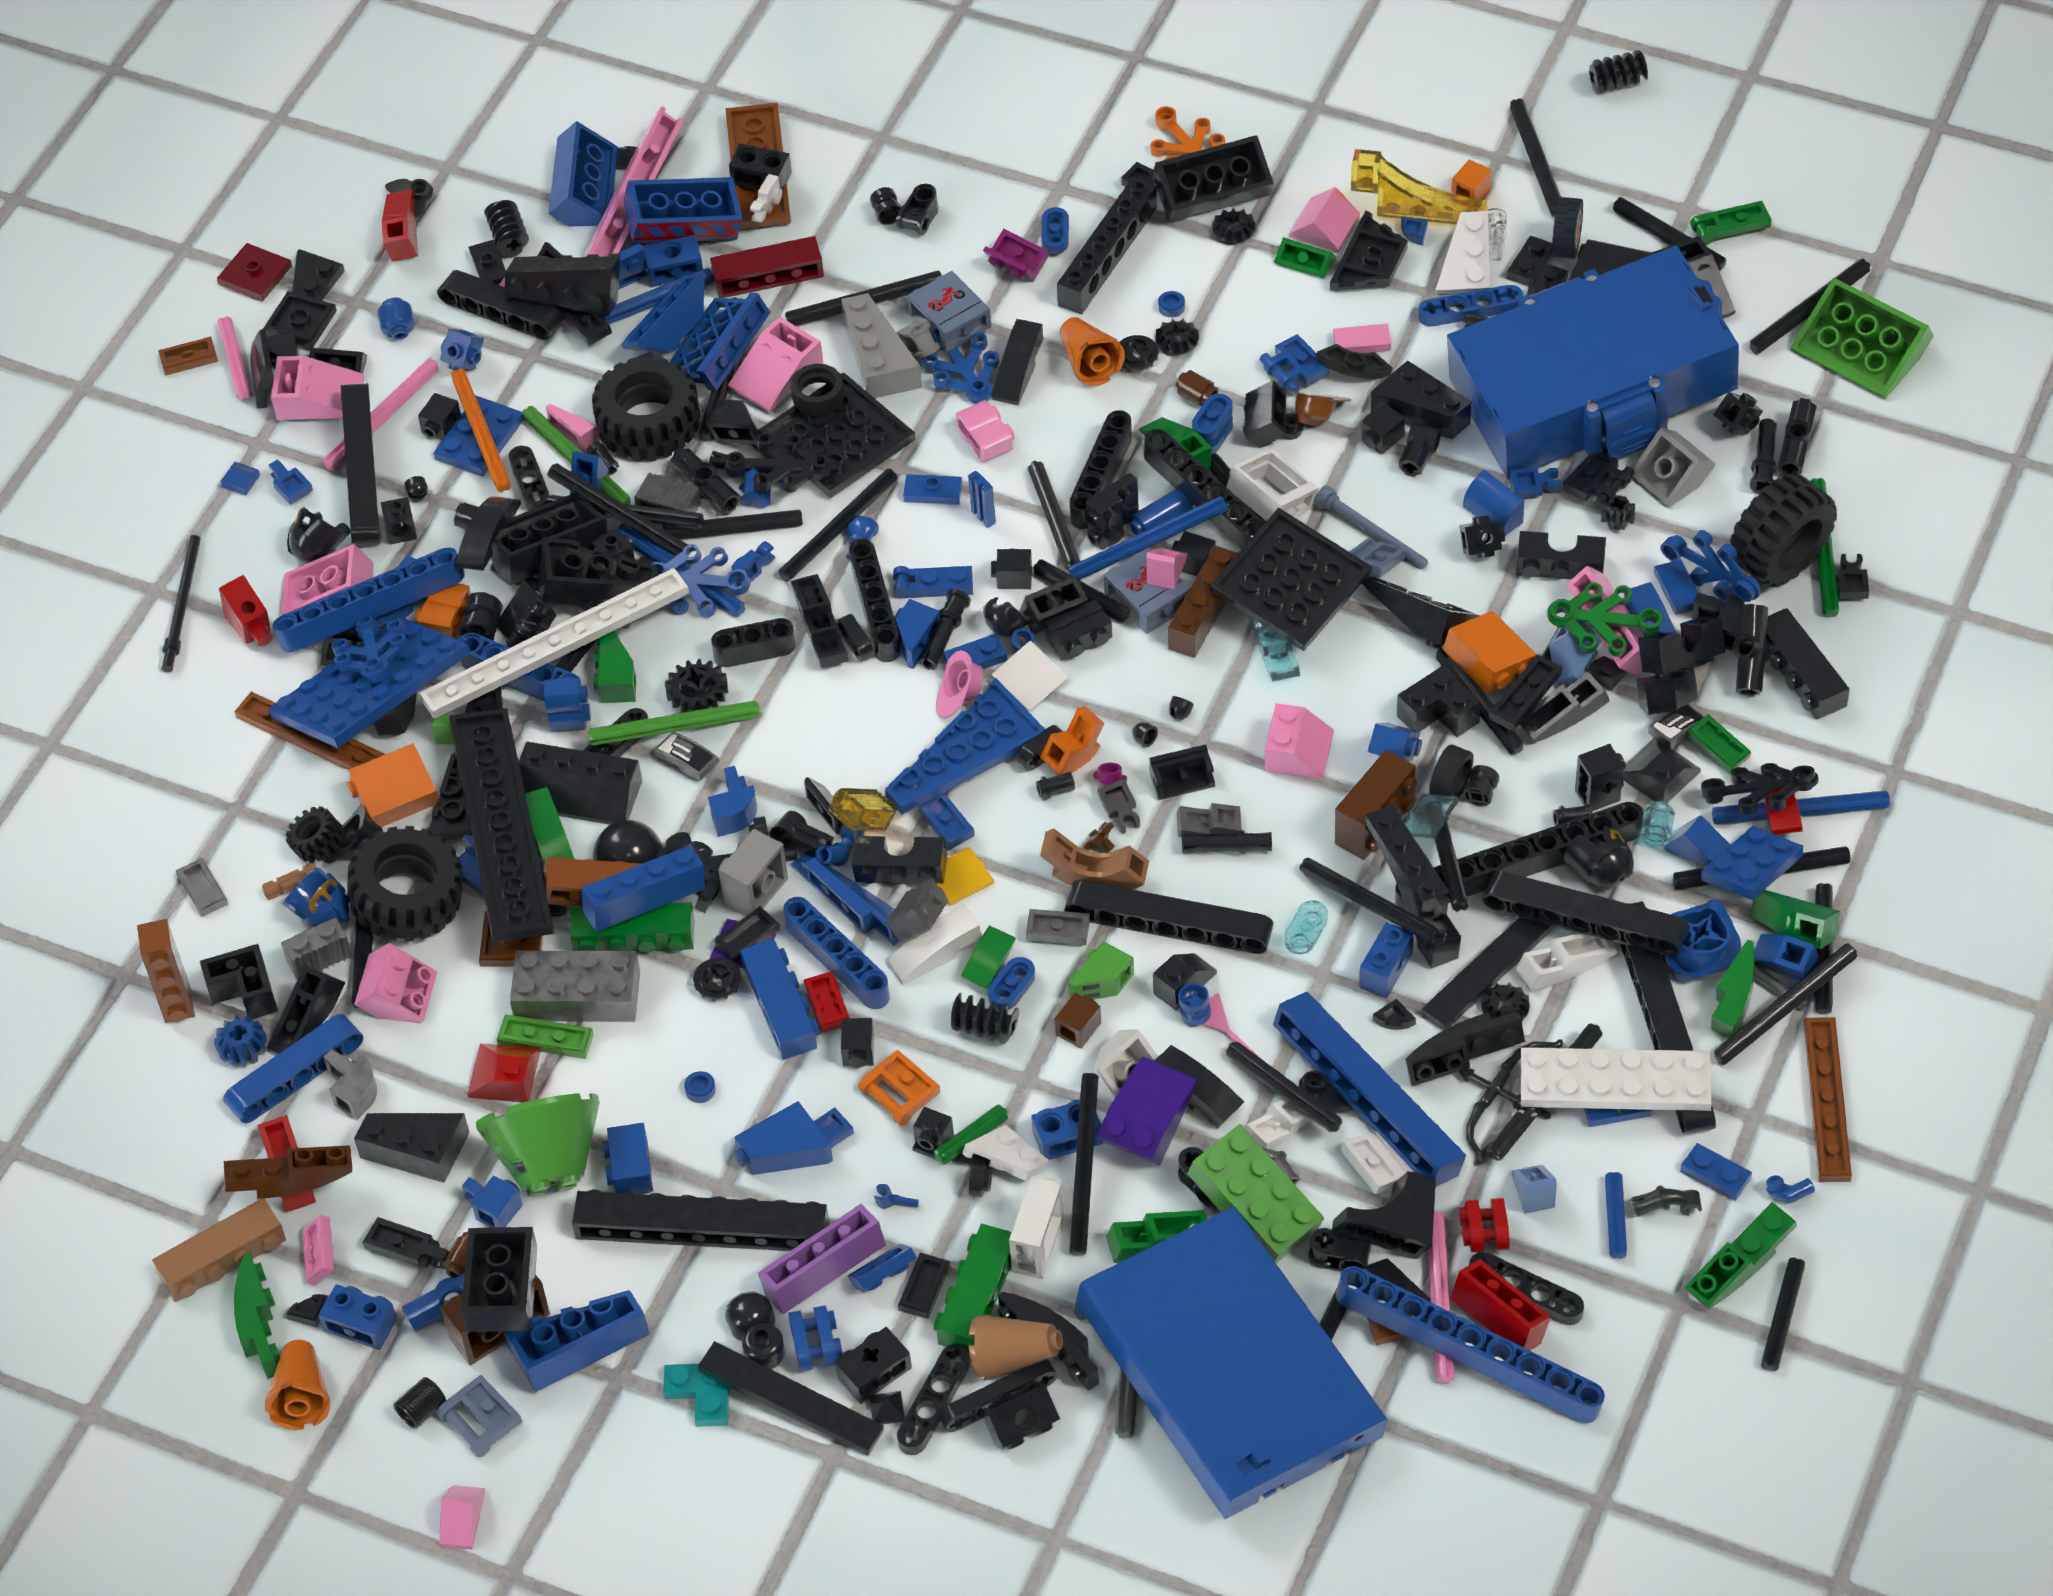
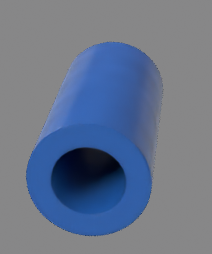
[1130,489,1193,536]

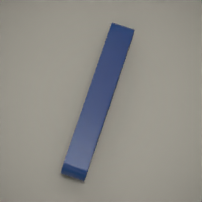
[272,547,465,652]

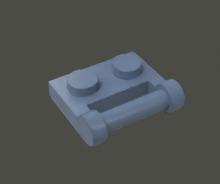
[437,1375,522,1457]

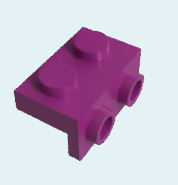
[983,228,1050,281]

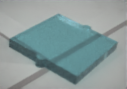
[1404,795,1459,838]

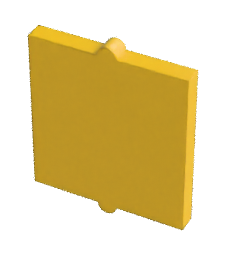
[936,847,994,907]

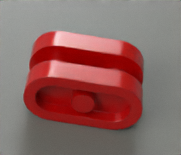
[1459,1198,1510,1252]

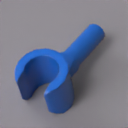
[874,1184,919,1209]

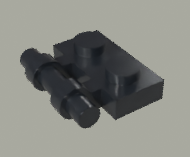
[1562,452,1635,509]

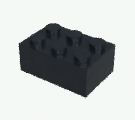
[461,1227,538,1332]

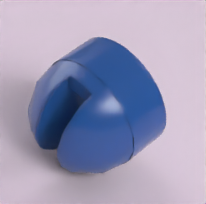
[1011,628,1034,652]

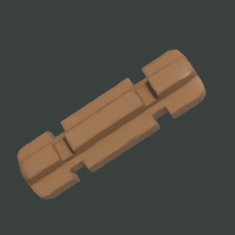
[261,863,316,900]

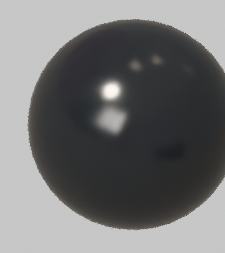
[593,820,663,864]

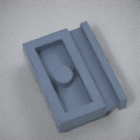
[1349,537,1406,578]

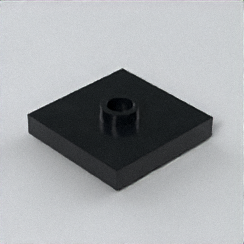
[263,291,337,348]

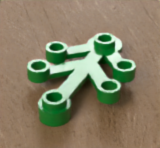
[1547,582,1662,657]

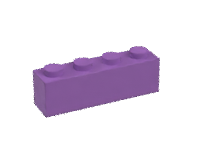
[758,1204,886,1314]

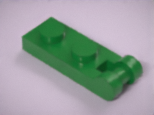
[1690,201,1772,245]

